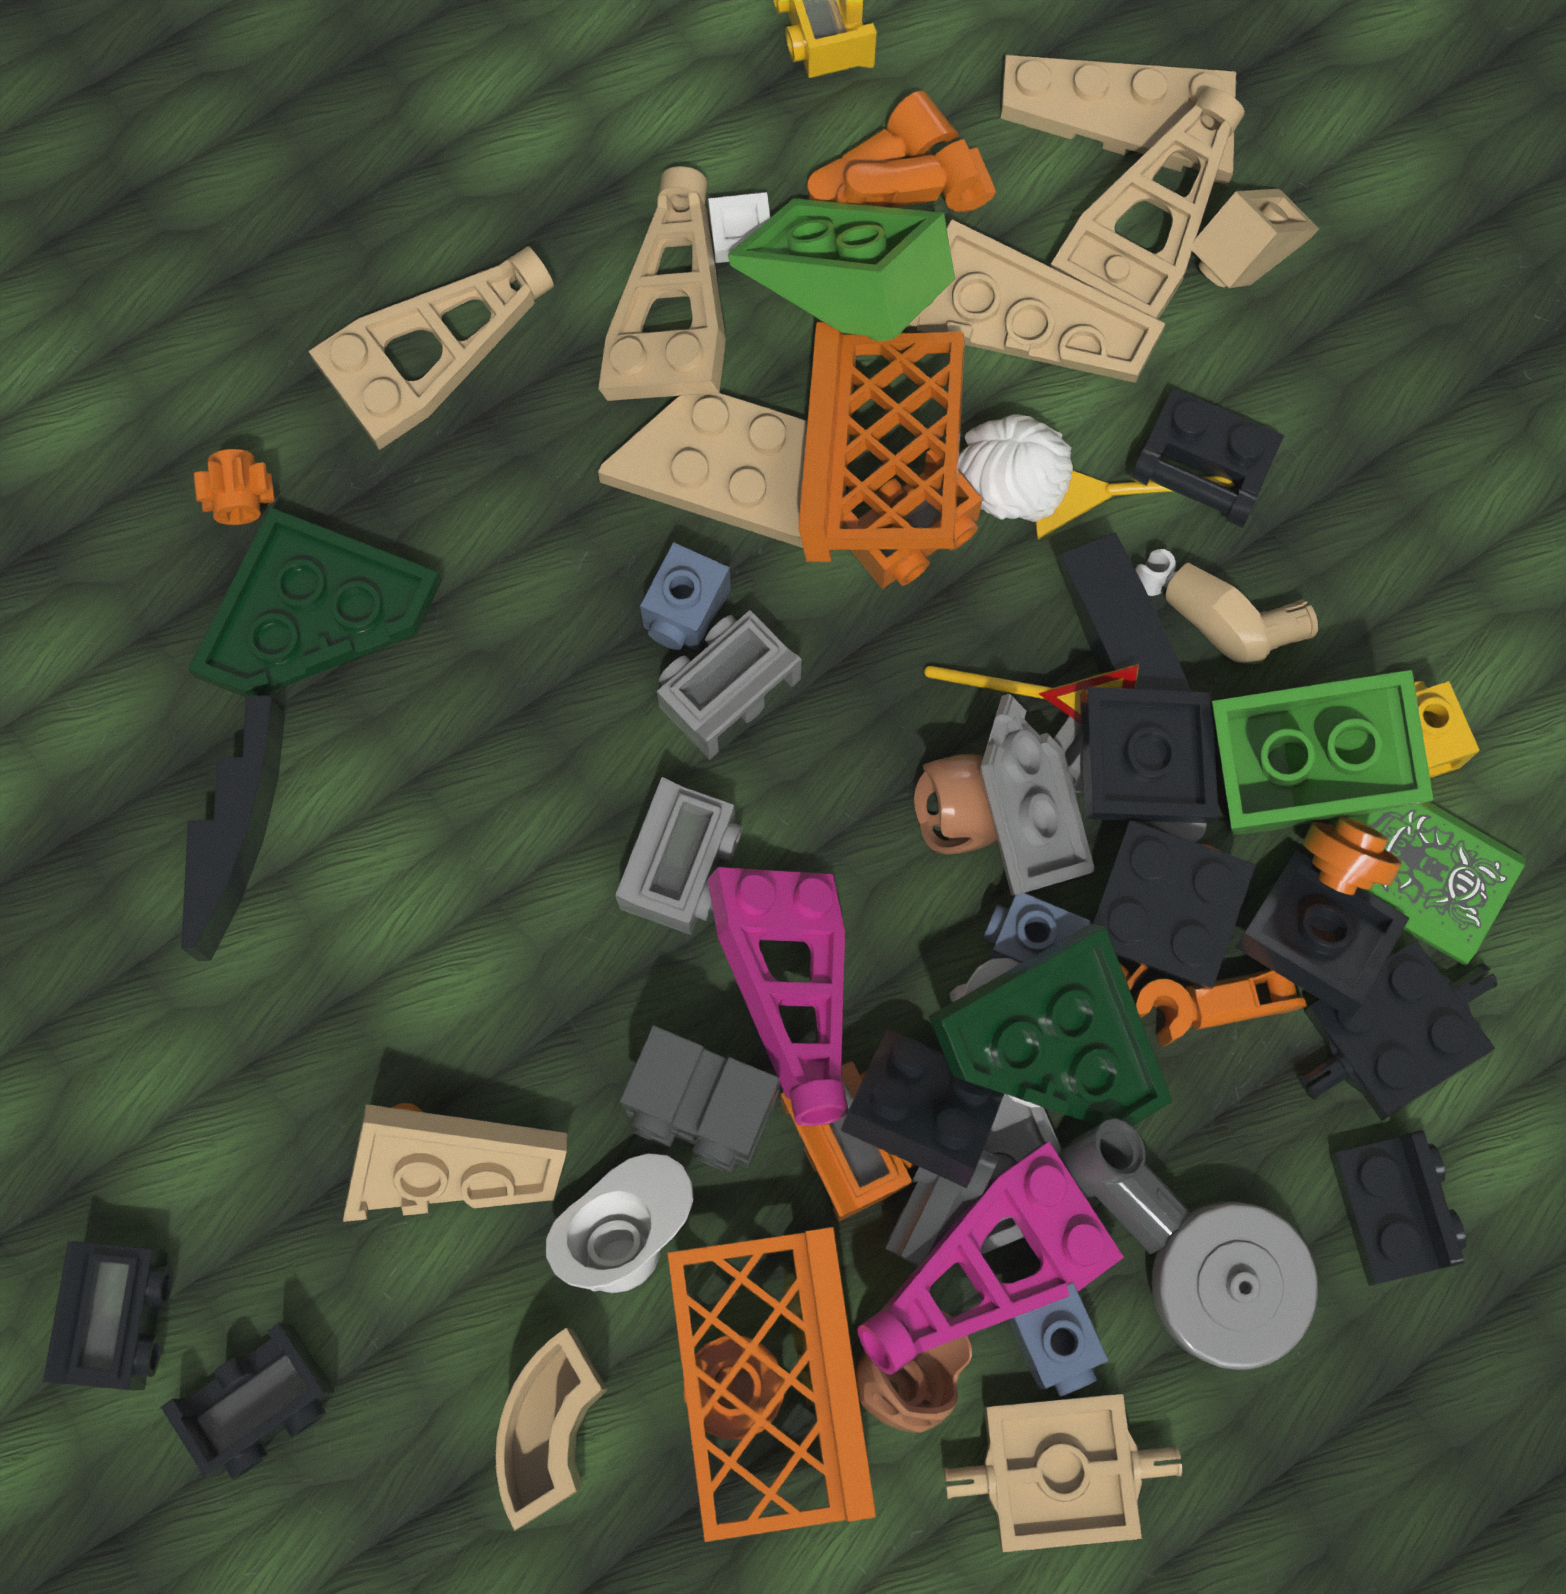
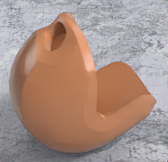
[914,754,997,855]
[855,1310,972,1433]

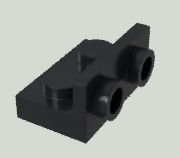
[1330,1130,1466,1286]

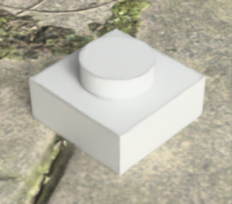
[708,192,770,263]

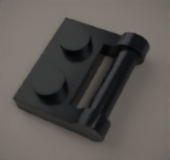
[1130,388,1284,528]

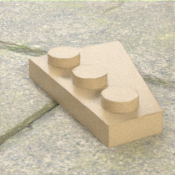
[343,1104,567,1222]

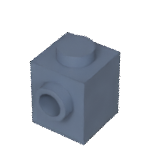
[640,542,731,652]
[983,893,1091,964]
[1008,1283,1108,1396]

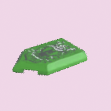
[1328,802,1526,966]

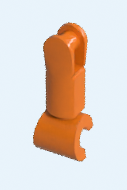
[807,91,959,202]
[836,139,996,212]
[1132,969,1307,1048]

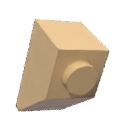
[1192,189,1319,288]

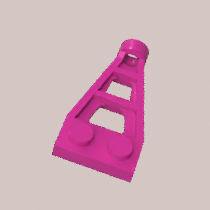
[707,867,849,1126]
[858,1142,1124,1375]

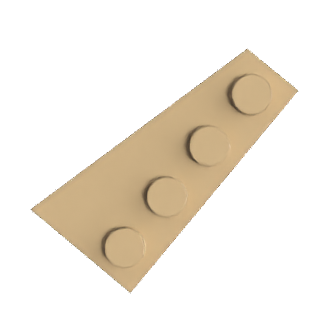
[1000,55,1236,186]
[903,220,1166,383]

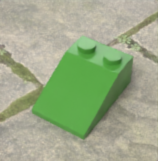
[728,198,955,341]
[1212,670,1434,836]

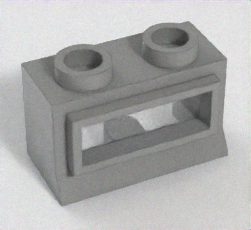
[657,610,802,760]
[615,777,743,935]

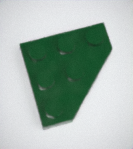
[188,507,442,698]
[929,924,1173,1127]

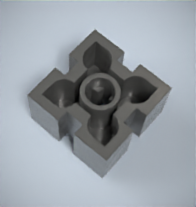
[620,1026,780,1174]

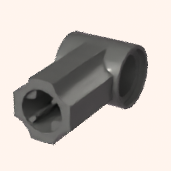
[1058,1119,1191,1254]
[885,1149,1000,1266]

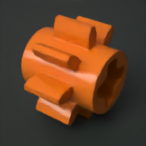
[193,449,274,525]

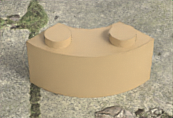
[496,1328,608,1531]

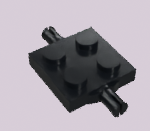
[1298,940,1498,1121]

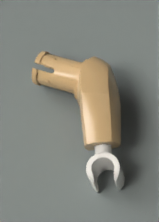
[1135,549,1318,664]

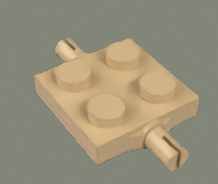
[944,1394,1182,1552]

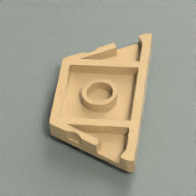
[598,393,807,548]

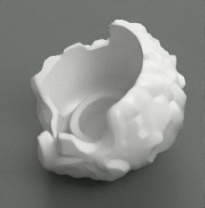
[958,414,1073,522]

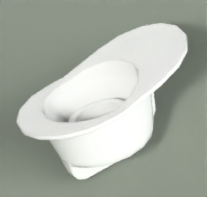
[546,1153,693,1293]

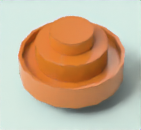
[1303,816,1402,895]
[684,1336,784,1440]

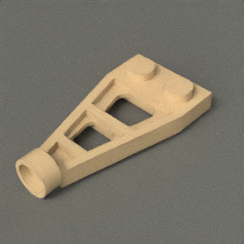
[1051,88,1245,320]
[598,166,726,401]
[309,246,554,450]

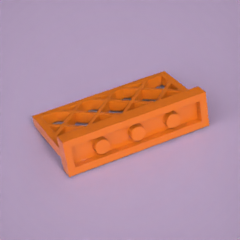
[798,322,965,562]
[668,1227,876,1542]

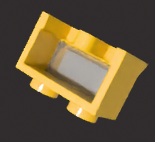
[773,0,877,78]

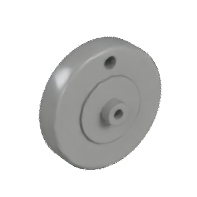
[1152,1201,1318,1370]

